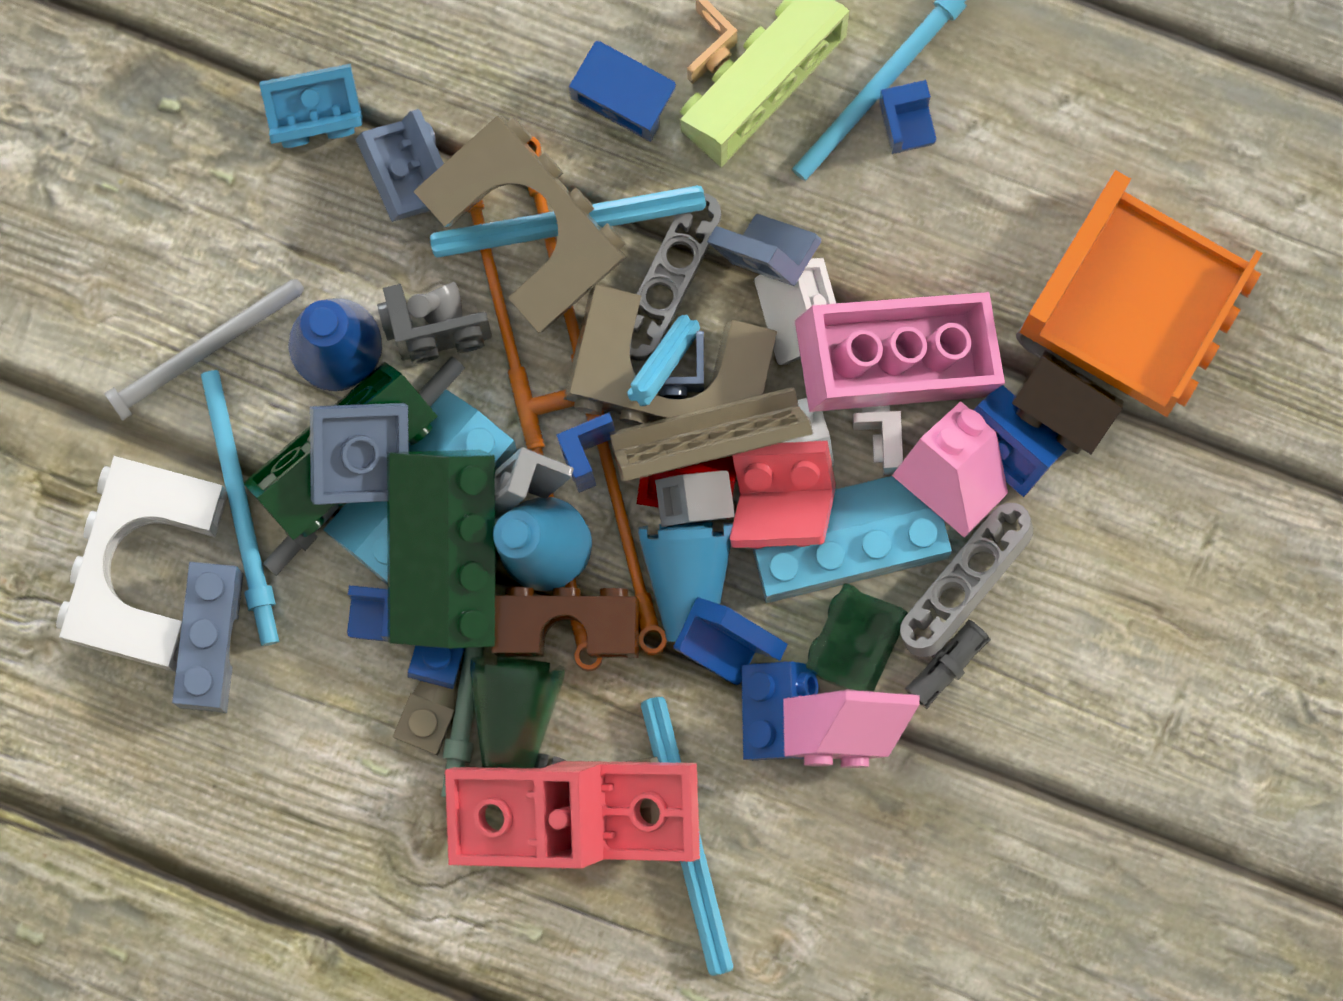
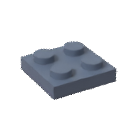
[310,403,408,504]

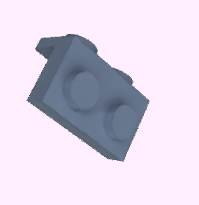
[356,109,444,222]

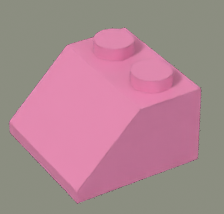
[892,401,1008,538]
[783,690,919,768]

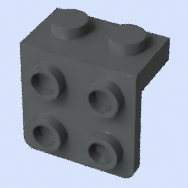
[377,284,492,364]

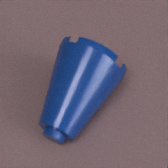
[288,298,382,391]

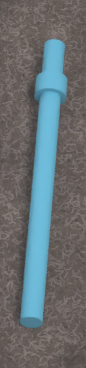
[792,0,966,181]
[201,370,280,646]

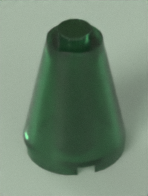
[470,656,566,769]

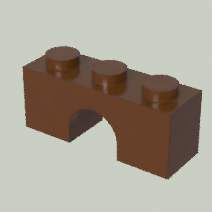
[492,587,639,658]

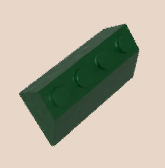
[244,362,438,540]
[387,450,495,648]

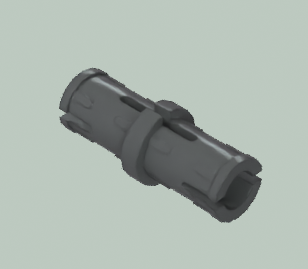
[905,619,991,709]

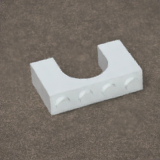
[56,456,227,672]

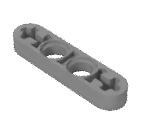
[630,193,721,361]
[900,503,1034,657]

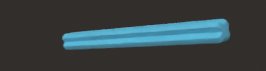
[430,185,706,257]
[641,697,733,976]

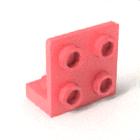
[730,441,836,549]

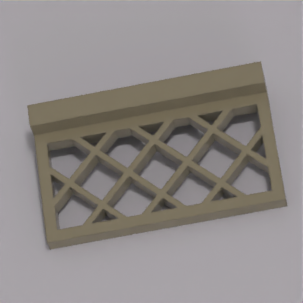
[609,387,813,481]

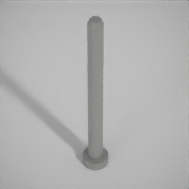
[104,279,304,421]

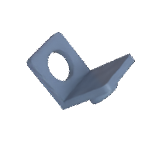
[658,331,704,400]

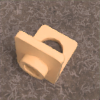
[687,0,737,84]

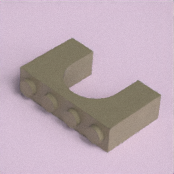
[413,116,627,333]
[564,284,777,426]

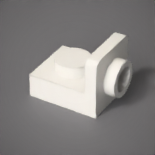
[853,406,903,475]

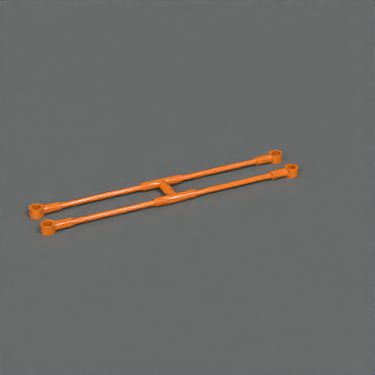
[468,136,667,671]

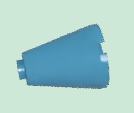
[493,497,592,591]
[638,522,733,642]

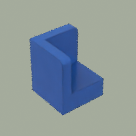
[879,80,936,154]
[347,585,388,642]

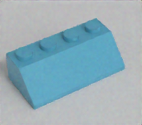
[323,389,517,585]
[752,476,952,603]

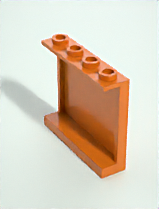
[1019,170,1263,417]

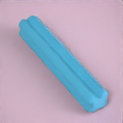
[627,315,700,406]

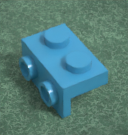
[260,64,362,148]

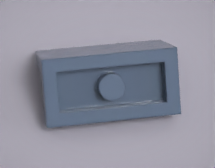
[707,214,821,286]

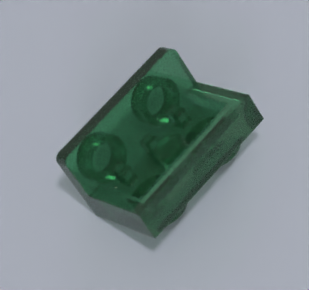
[806,583,908,692]

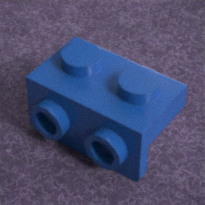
[742,661,818,761]

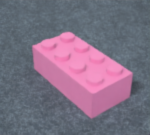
[795,292,1005,412]

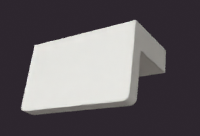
[754,258,836,365]

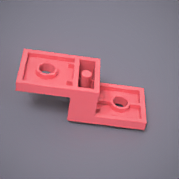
[445,761,700,869]

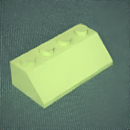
[680,0,849,167]

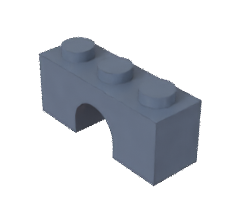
[172,562,244,713]

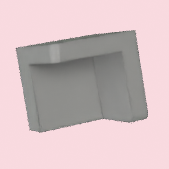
[655,470,735,527]

